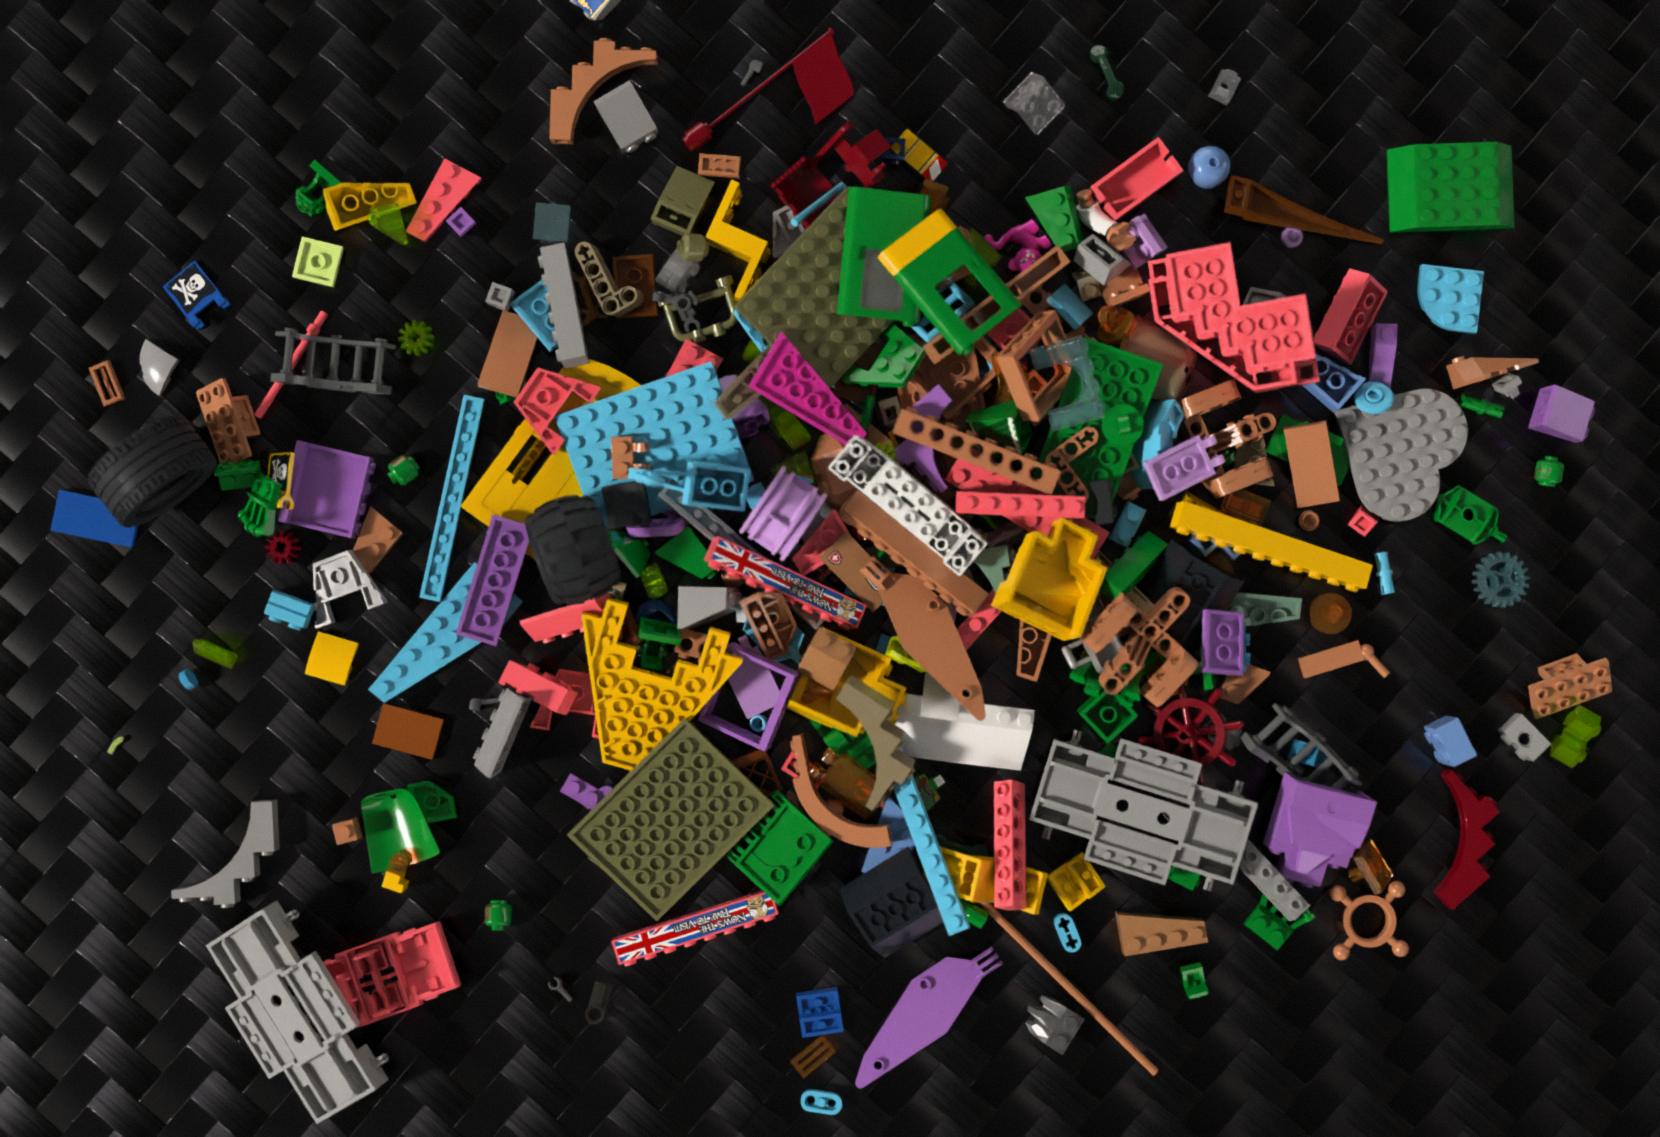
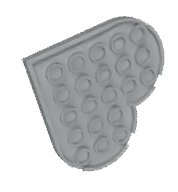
[1334,389,1468,522]

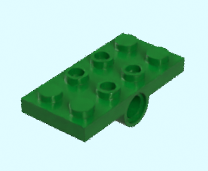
[808,719,876,780]

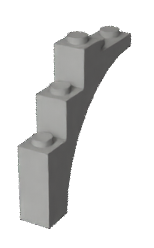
[171,799,280,908]

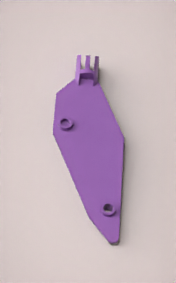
[855,946,1003,1088]

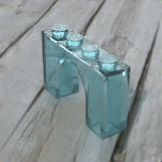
[1030,335,1106,432]

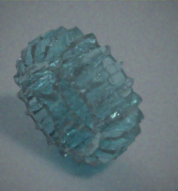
[1472,552,1530,608]

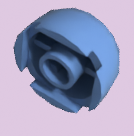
[1188,146,1230,189]

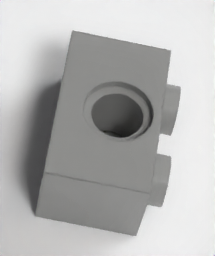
[1498,713,1551,761]

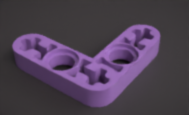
[626,511,690,537]

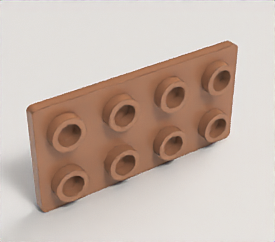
[196,378,261,464]
[1528,653,1612,719]

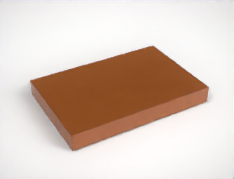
[372,703,444,760]

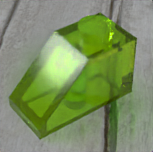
[368,202,408,245]

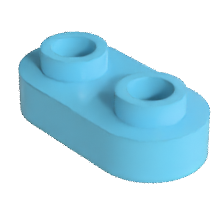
[801,1089,842,1115]

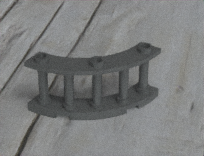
[271,328,396,395]
[1240,703,1363,790]

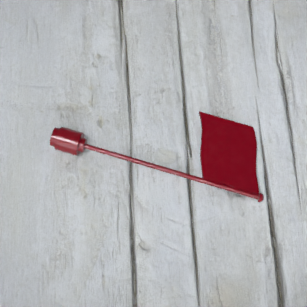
[682,28,854,152]

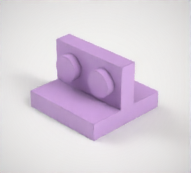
[1120,214,1168,271]

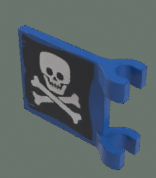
[163,261,231,330]

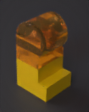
[382,849,413,893]

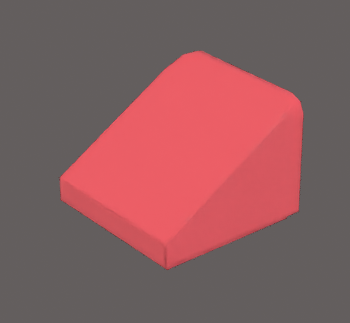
[1348,505,1379,537]

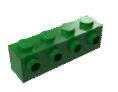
[1099,531,1168,601]

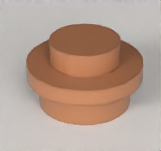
[1298,510,1320,531]

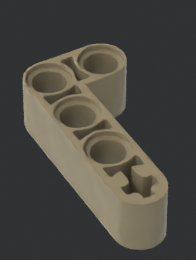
[575,242,644,317]

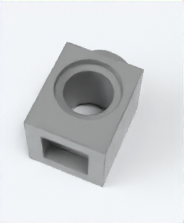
[485,282,516,312]

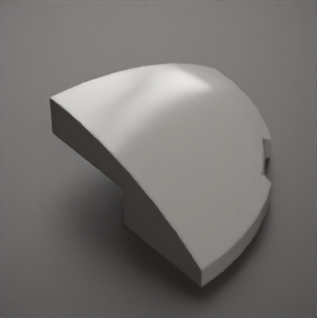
[140,339,179,396]

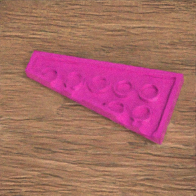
[748,332,867,445]

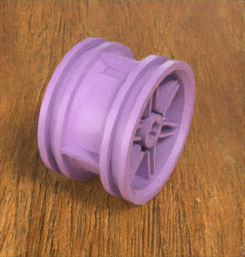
[739,465,827,561]

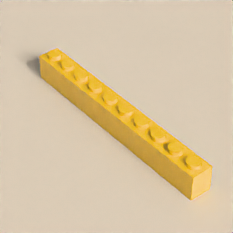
[1170,501,1373,592]

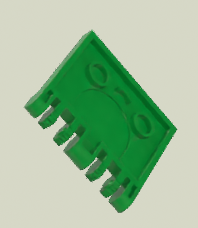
[725,790,834,906]

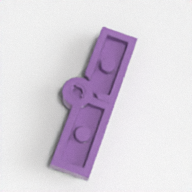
[560,773,613,810]

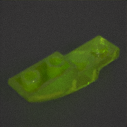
[758,395,811,450]

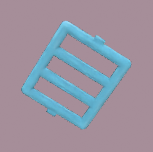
[911,282,975,343]

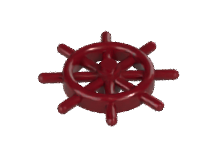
[1138,682,1244,786]

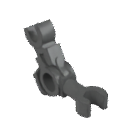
[651,290,700,333]

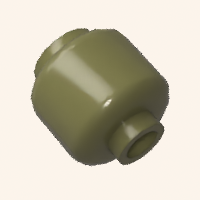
[677,233,709,261]

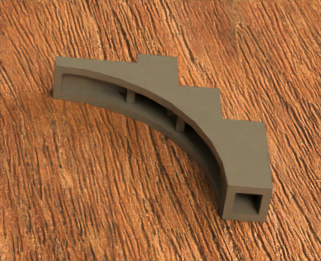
[836,675,915,811]

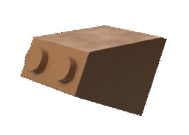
[796,627,857,691]

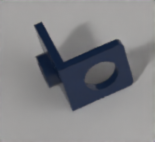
[882,137,906,166]

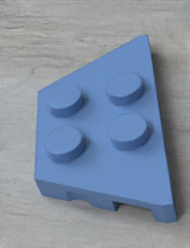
[861,796,915,873]

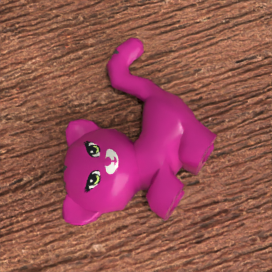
[984,219,1052,273]

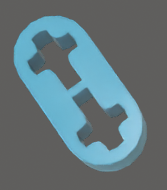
[1054,913,1081,952]

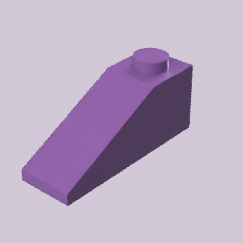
[1369,323,1397,388]

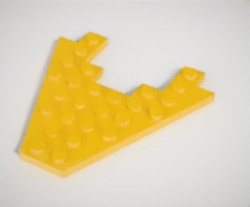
[581,597,743,771]

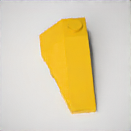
[323,183,417,231]

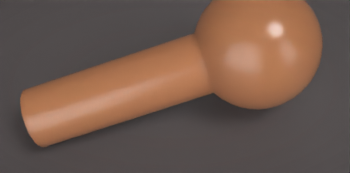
[1360,644,1390,678]

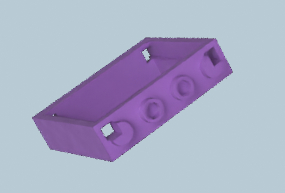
[698,642,801,752]

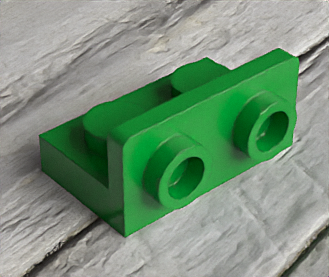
[214,459,262,491]

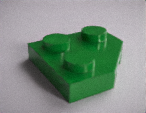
[407,780,457,823]

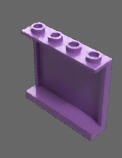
[278,440,376,539]

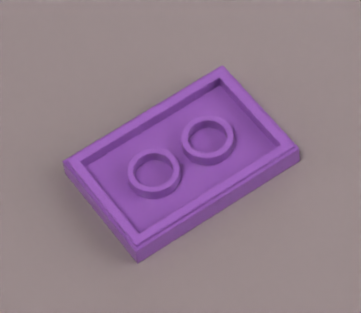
[1202,609,1244,676]

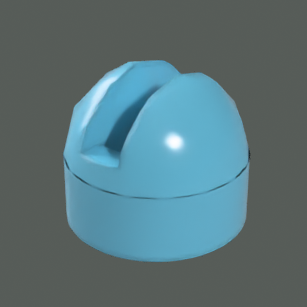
[750,714,768,732]

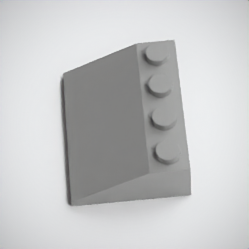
[473,687,532,778]

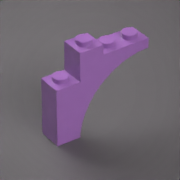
[894,384,953,493]

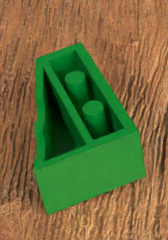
[1025,185,1085,252]

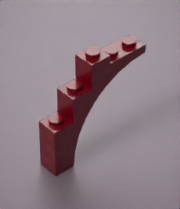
[1433,769,1500,910]

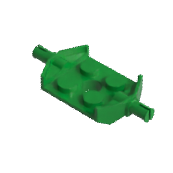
[1434,485,1508,545]

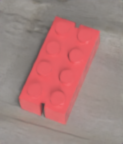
[1090,137,1183,221]

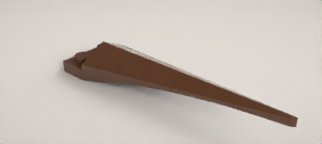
[1224,175,1385,244]

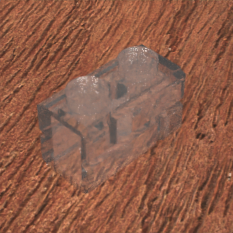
[655,248,700,295]

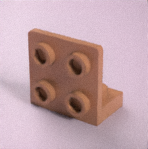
[1098,266,1150,310]

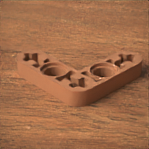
[1045,427,1098,503]

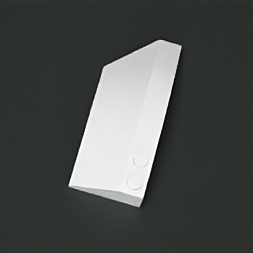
[895,693,1035,771]

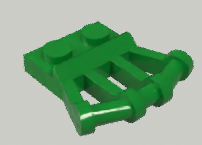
[238,473,282,537]
[1243,893,1316,951]

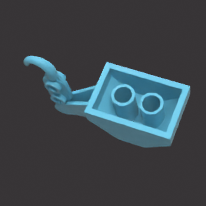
[628,461,751,511]

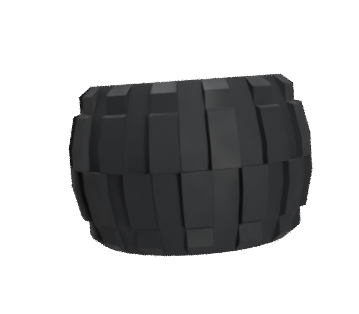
[525,495,620,605]

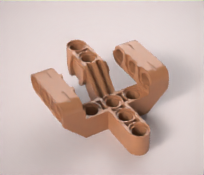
[1178,379,1276,499]
[1081,587,1198,707]

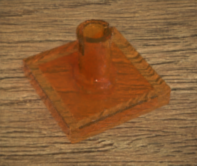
[1349,840,1393,895]

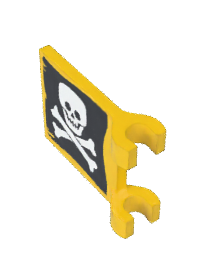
[267,452,295,510]

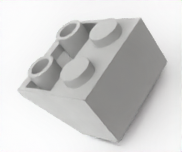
[1073,234,1131,285]

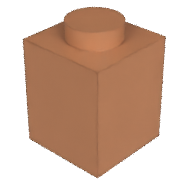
[332,817,363,845]

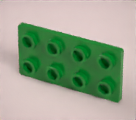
[1266,414,1350,486]

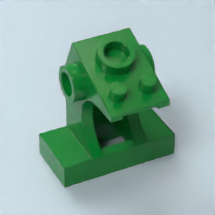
[295,160,341,217]
[636,617,681,672]

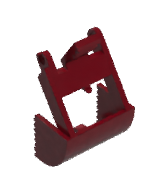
[770,121,891,230]

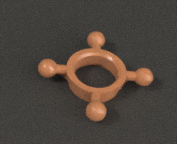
[1329,881,1409,960]

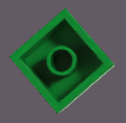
[1077,682,1138,744]

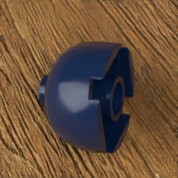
[635,599,676,625]

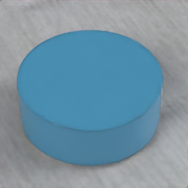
[179,669,198,690]

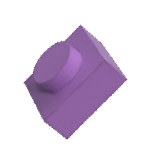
[446,207,476,237]

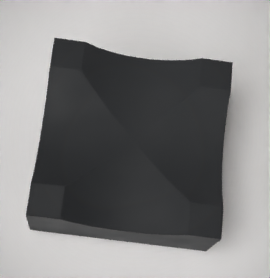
[1089,480,1117,525]
[601,482,652,530]

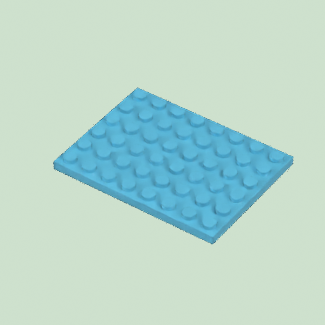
[554,361,754,530]

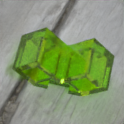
[1550,705,1601,768]

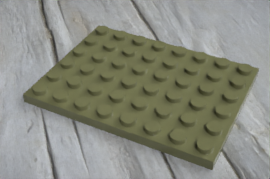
[734,186,903,389]
[567,717,774,921]

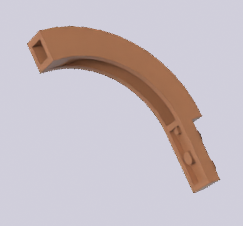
[790,733,893,848]

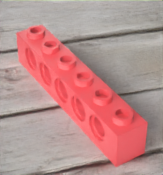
[994,780,1026,910]

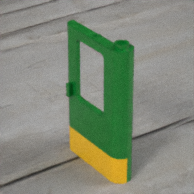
[877,208,1023,356]

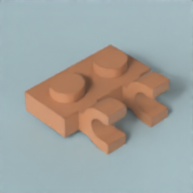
[611,436,650,479]

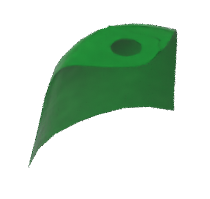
[361,789,440,873]

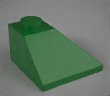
[608,530,651,578]

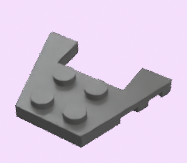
[313,550,388,629]

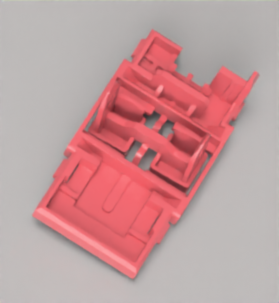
[322,921,461,1028]

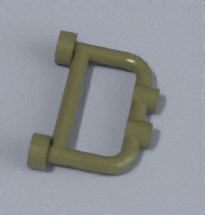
[658,275,738,344]

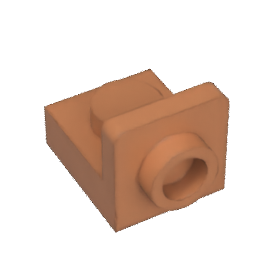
[1116,472,1141,502]

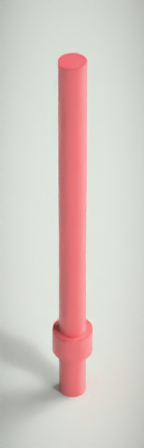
[254,310,328,419]

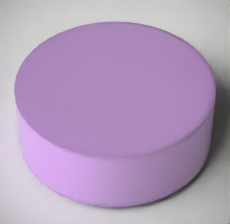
[1281,228,1303,248]

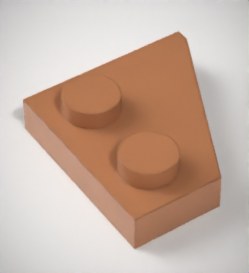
[1220,665,1270,704]

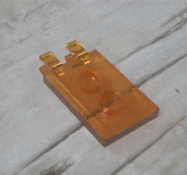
[809,748,892,820]

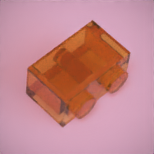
[1220,489,1271,526]

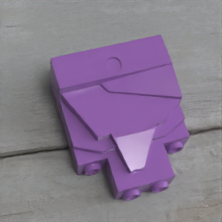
[1263,773,1377,888]

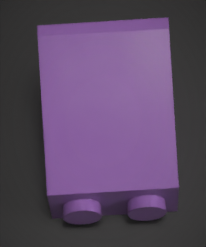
[1528,385,1595,443]

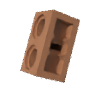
[674,629,708,662]

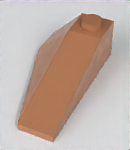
[1446,356,1539,389]

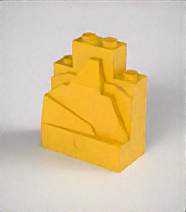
[991,517,1107,641]
[786,627,908,737]

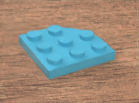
[1417,264,1484,334]

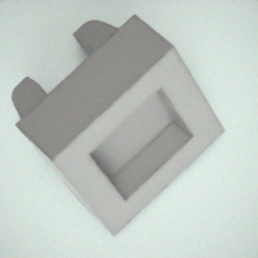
[1492,373,1522,399]

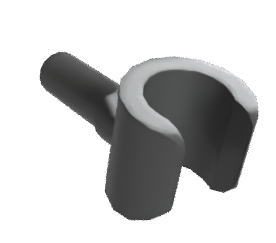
[741,60,763,86]
[469,698,499,711]
[548,977,573,1002]

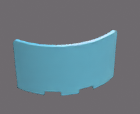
[1130,399,1185,489]

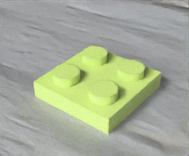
[292,237,344,288]

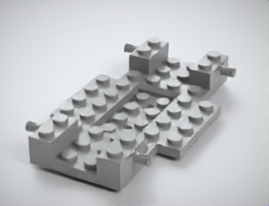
[1029,730,1258,891]
[206,901,389,1124]

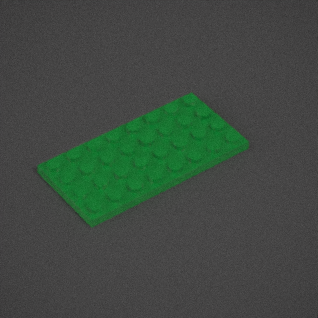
[1032,337,1163,524]

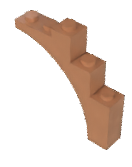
[550,38,658,144]

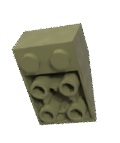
[651,166,715,236]

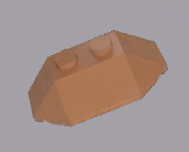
[810,434,858,511]
[739,592,797,660]

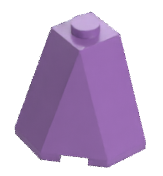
[719,375,770,440]

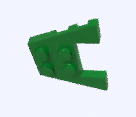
[841,323,926,388]

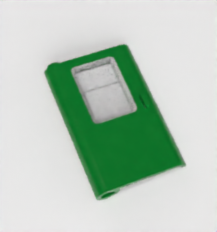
[837,187,932,327]

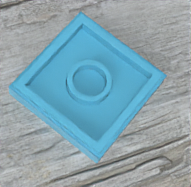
[1047,284,1093,330]

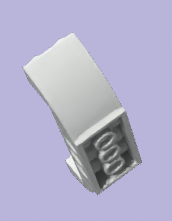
[828,435,987,576]

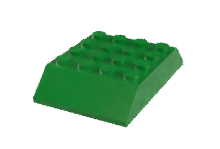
[1387,142,1514,232]

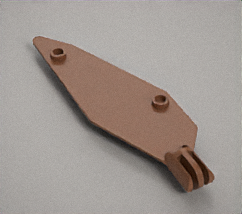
[859,556,986,721]

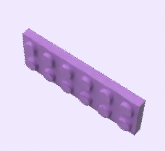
[456,514,529,646]

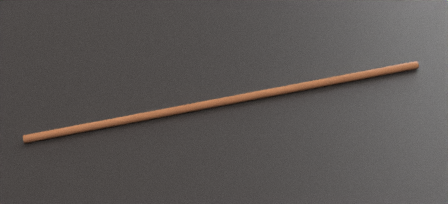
[857,778,1159,1076]

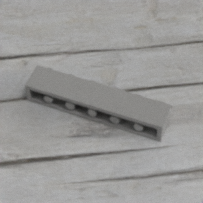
[538,243,589,368]

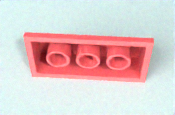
[1313,269,1388,365]
[520,593,611,643]

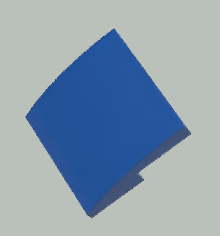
[796,987,844,1038]

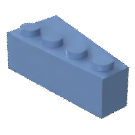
[1294,353,1366,412]

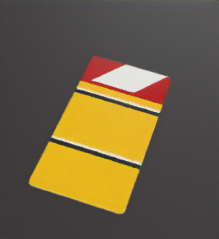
[891,129,948,182]

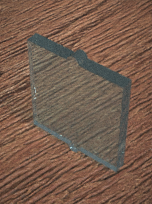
[533,202,570,243]

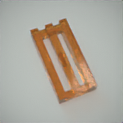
[790,1035,836,1078]

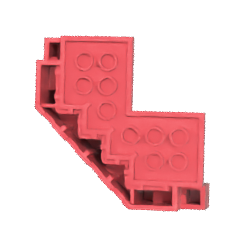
[1148,243,1320,393]

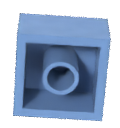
[1424,716,1477,767]

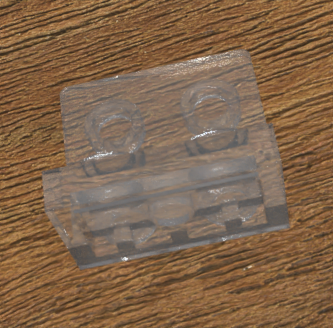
[1003,72,1065,134]

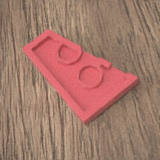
[792,508,852,576]

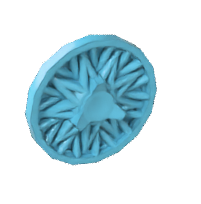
[1354,382,1394,414]

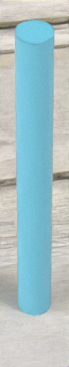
[791,182,846,227]

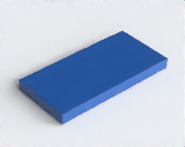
[50,490,138,548]

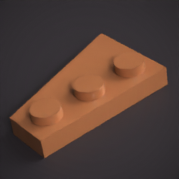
[353,506,403,574]

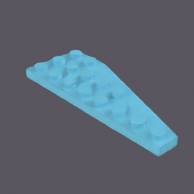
[368,562,524,703]

